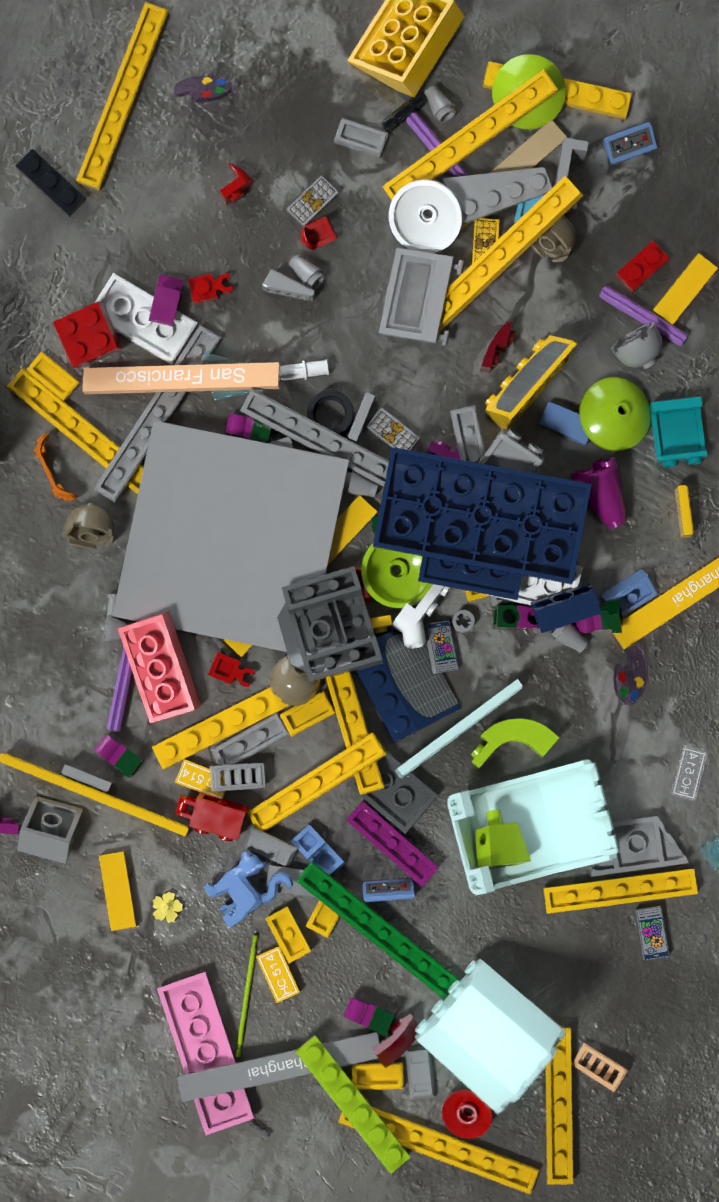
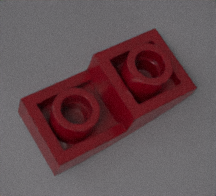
[480,322,515,373]
[372,1014,418,1068]

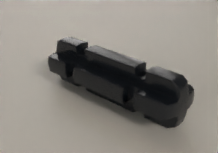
[382,94,424,133]

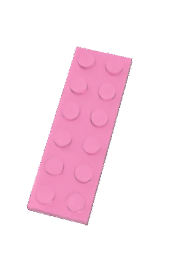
[157,972,254,1135]

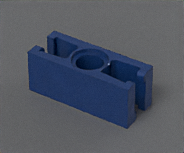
[530,583,602,634]

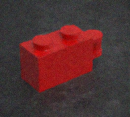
[175,792,249,842]

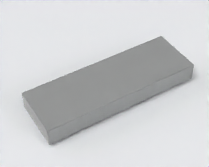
[211,713,290,765]

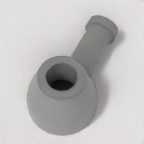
[103,594,126,641]

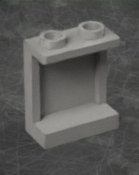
[554,138,589,214]
[479,428,545,473]

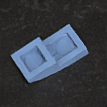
[538,402,590,446]
[291,824,346,877]

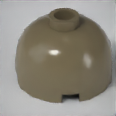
[531,215,577,262]
[63,503,114,549]
[269,655,320,706]

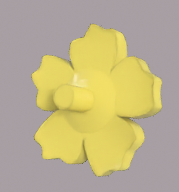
[153,892,183,923]

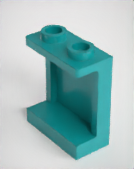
[650,397,709,468]

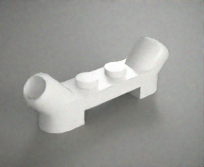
[392,584,451,649]

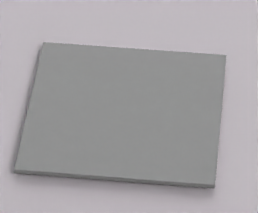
[113,421,349,652]

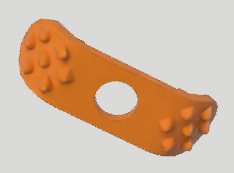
[33,433,78,501]

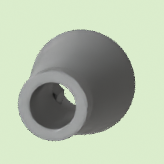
[424,85,456,123]
[289,255,325,290]
[343,470,378,498]
[550,624,589,653]

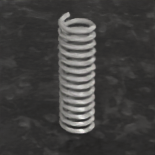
[212,637,232,656]
[247,1120,271,1140]

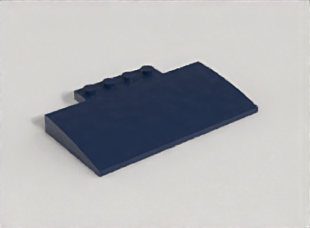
[373,447,592,600]

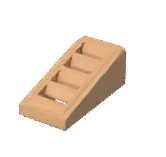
[571,1043,630,1092]

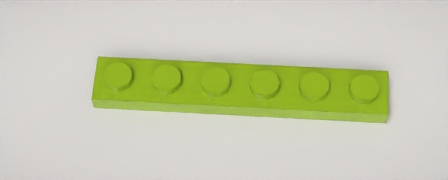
[295,1035,411,1174]

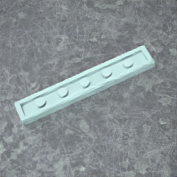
[395,679,523,778]

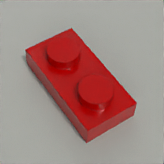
[616,241,670,293]

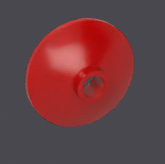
[442,1089,493,1139]

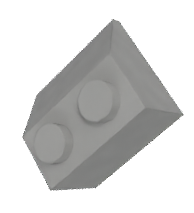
[17,796,83,864]

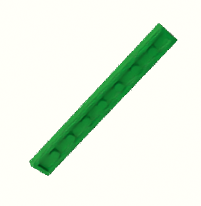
[296,861,461,1000]

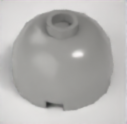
[612,322,663,369]

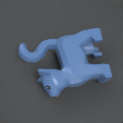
[203,851,293,928]

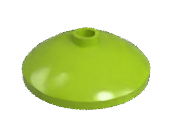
[492,54,566,129]
[579,377,651,451]
[361,543,433,608]

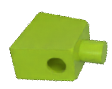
[475,809,531,869]

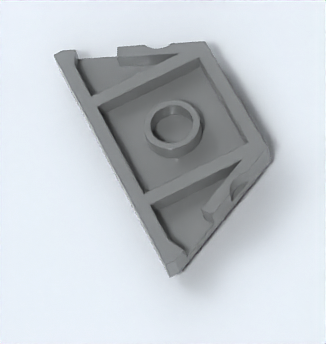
[590,816,688,877]

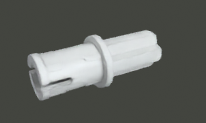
[280,359,329,381]

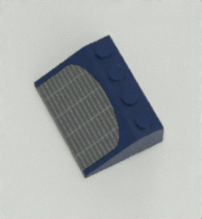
[355,629,461,744]

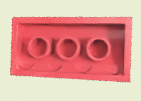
[118,611,201,723]

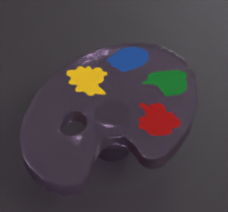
[174,76,232,104]
[613,646,647,705]

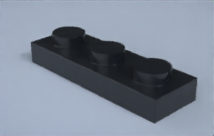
[15,149,86,217]

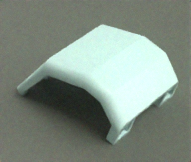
[447,759,620,895]

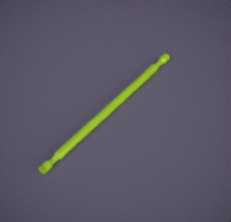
[235,935,258,1057]

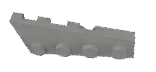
[443,167,552,225]

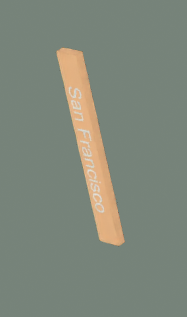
[83,362,280,394]

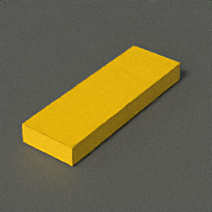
[652,253,718,325]
[99,851,137,931]

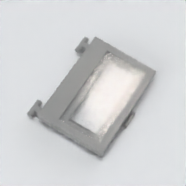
[379,248,464,346]

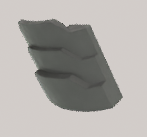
[277,566,383,682]

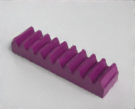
[346,801,438,887]

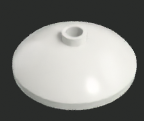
[389,179,463,253]

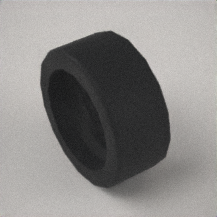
[307,390,354,436]

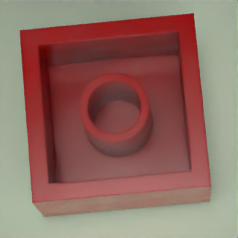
[53,302,123,369]

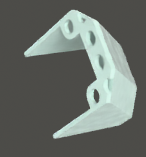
[414,958,566,1114]

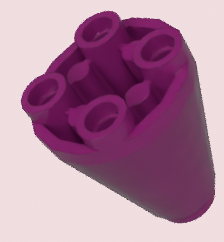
[570,457,627,529]

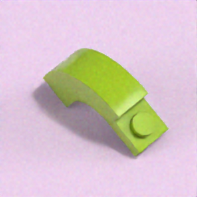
[471,719,559,769]

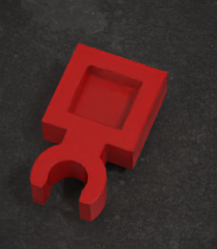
[188,273,234,304]
[207,652,255,687]

